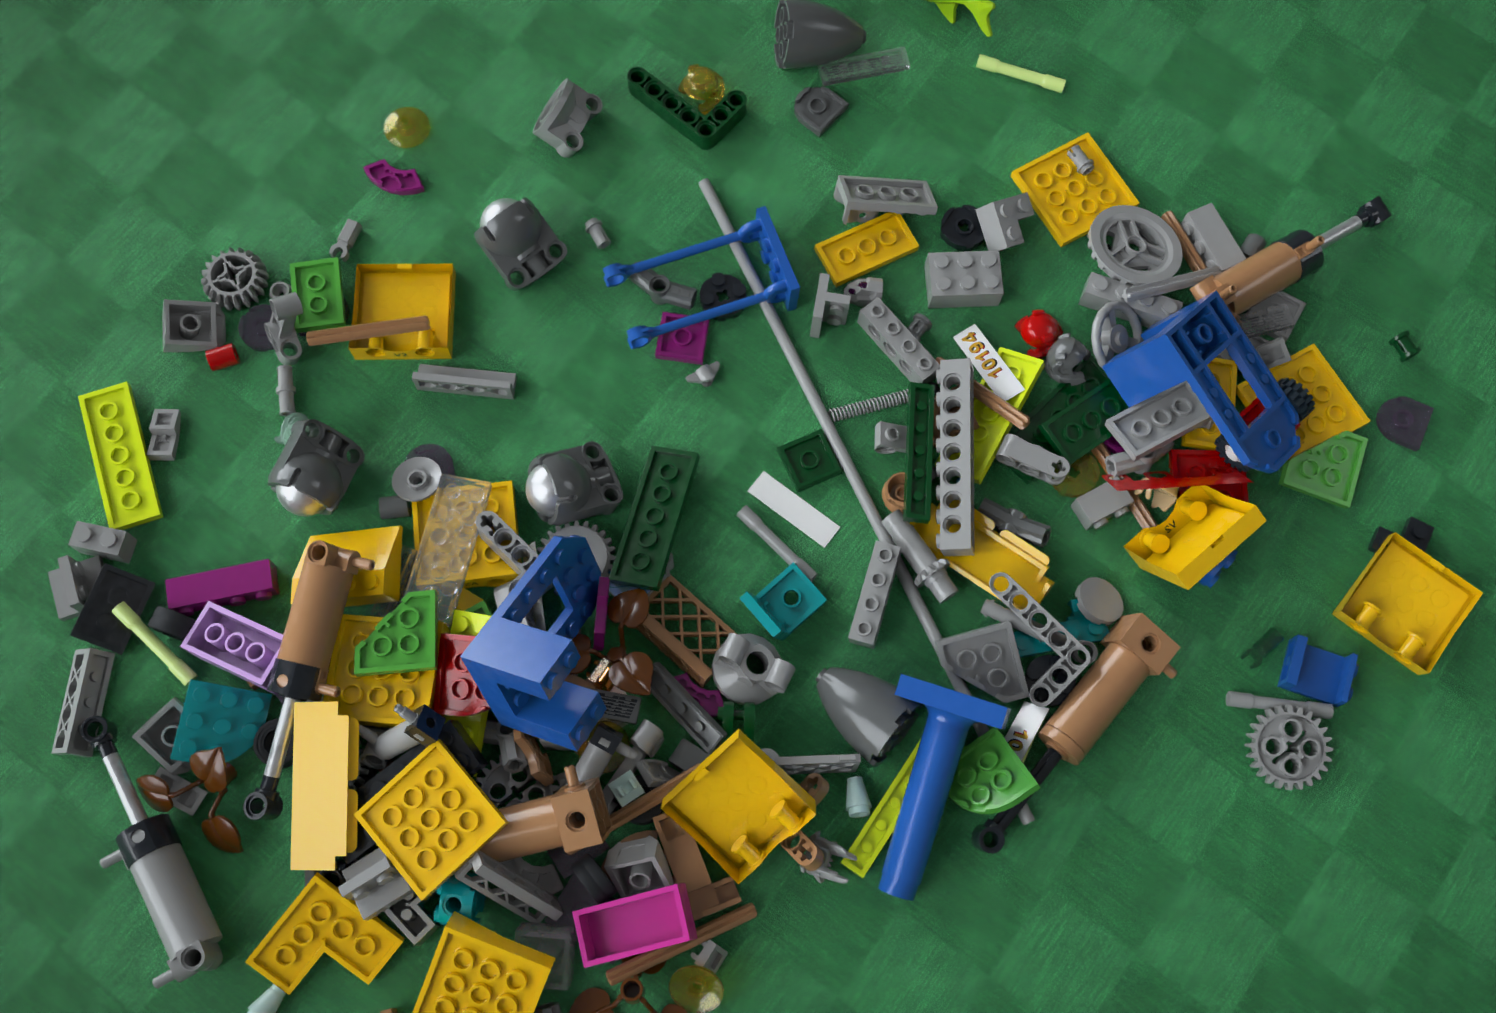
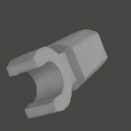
[329,219,362,262]

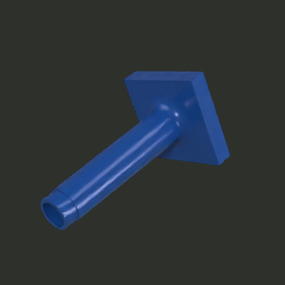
[878,674,1011,901]

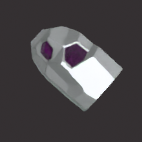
[843,277,883,307]

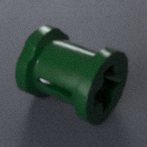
[1388,330,1421,362]

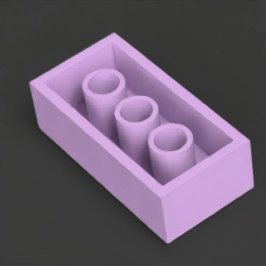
[180,601,283,695]

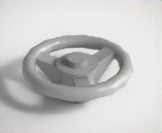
[1091,300,1143,369]

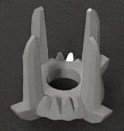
[800,831,857,884]

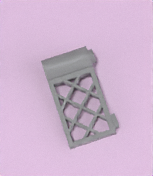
[761,748,861,775]

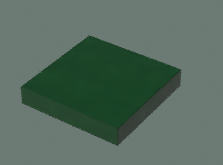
[777,429,842,493]

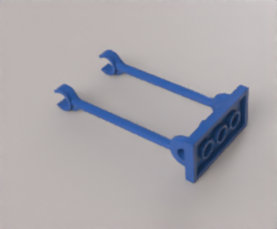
[603,206,800,349]

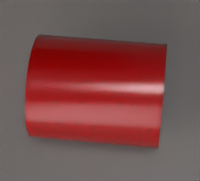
[205,343,240,371]

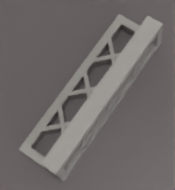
[412,364,517,400]
[51,648,115,757]
[454,850,563,926]

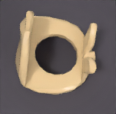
[1134,477,1179,512]

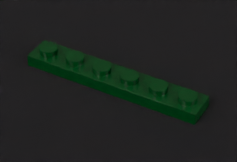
[903,382,935,524]

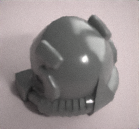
[1044,333,1091,386]

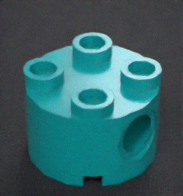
[434,872,486,926]

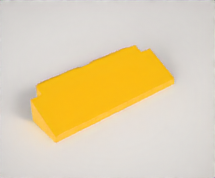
[910,500,1055,610]
[290,701,359,870]

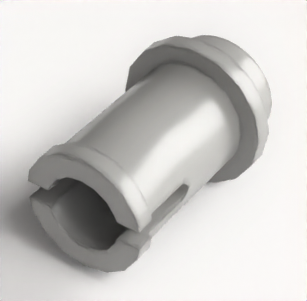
[1067,145,1094,176]
[585,218,611,249]

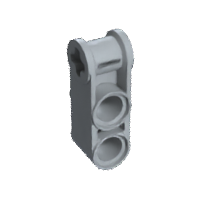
[995,434,1070,485]

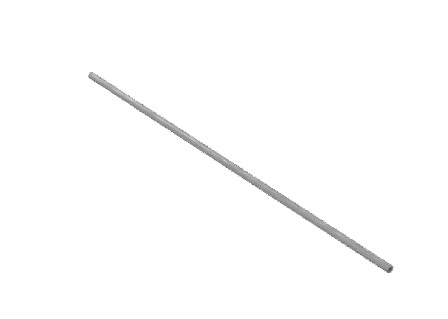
[699,178,1035,826]

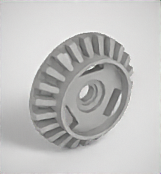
[1087,205,1183,286]

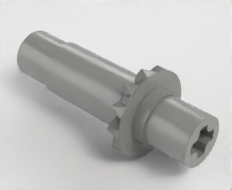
[881,509,959,604]

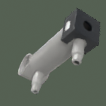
[359,704,446,769]
[565,722,638,785]

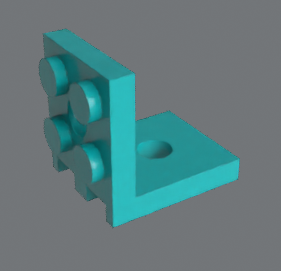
[739,562,828,641]

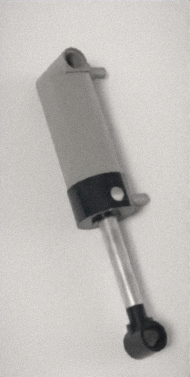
[80,716,223,989]

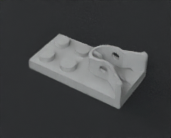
[834,175,938,225]
[1105,380,1214,462]

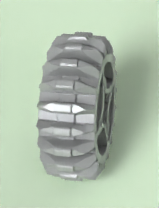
[201,247,269,311]

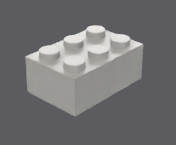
[924,250,1004,308]

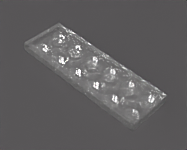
[404,473,492,627]

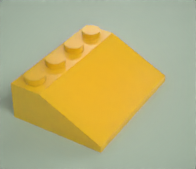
[291,525,403,607]

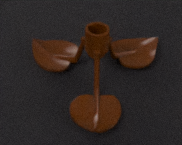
[569,588,654,695]
[136,747,244,853]
[569,953,687,1013]

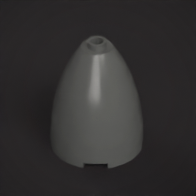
[774,0,866,69]
[816,667,923,767]

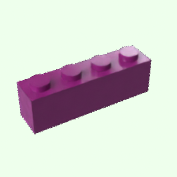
[165,559,280,616]

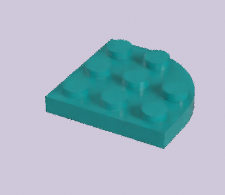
[170,679,272,762]

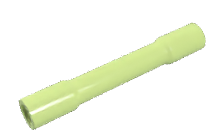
[976,54,1066,93]
[112,601,198,686]

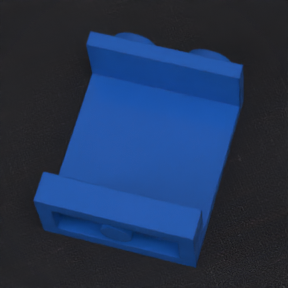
[1277,634,1359,707]

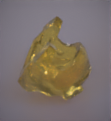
[678,64,725,115]

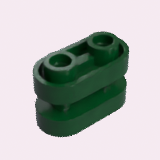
[718,701,755,745]

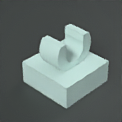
[608,770,645,807]

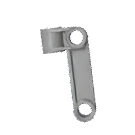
[264,292,303,366]
[603,719,664,815]

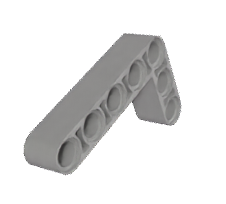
[989,572,1091,707]

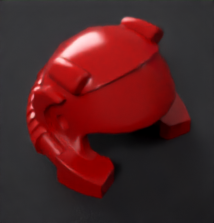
[1014,309,1064,359]

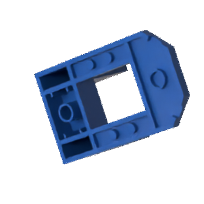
[1102,290,1301,474]
[460,535,607,751]

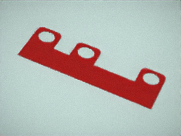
[1102,467,1253,491]

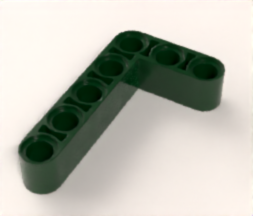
[627,67,747,150]

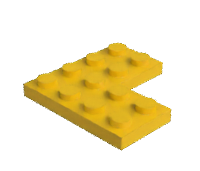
[245,872,405,995]

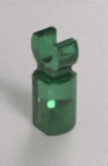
[1240,628,1284,669]

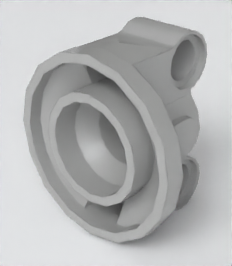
[532,78,603,158]
[712,633,796,706]

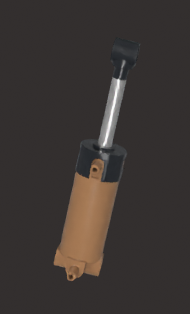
[1190,196,1392,318]
[243,540,375,820]

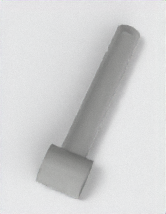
[980,599,1098,664]

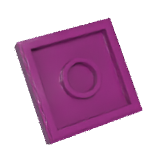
[655,312,710,365]

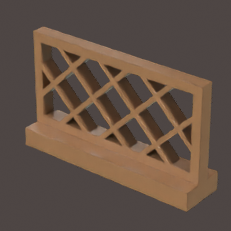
[636,575,737,688]

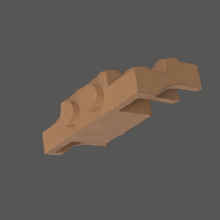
[652,813,742,921]

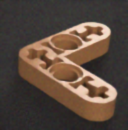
[773,773,829,871]

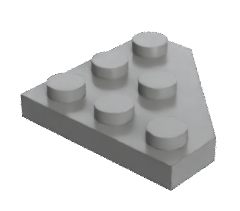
[934,621,1029,703]

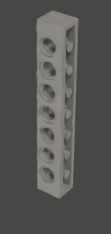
[936,358,975,556]

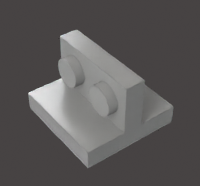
[810,273,851,338]
[48,555,104,621]
[338,848,414,921]

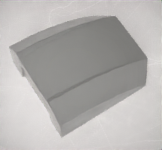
[162,299,226,352]
[132,697,191,775]
[604,835,674,898]

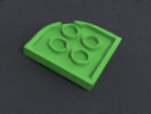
[948,727,1041,814]

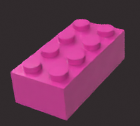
[572,883,698,968]

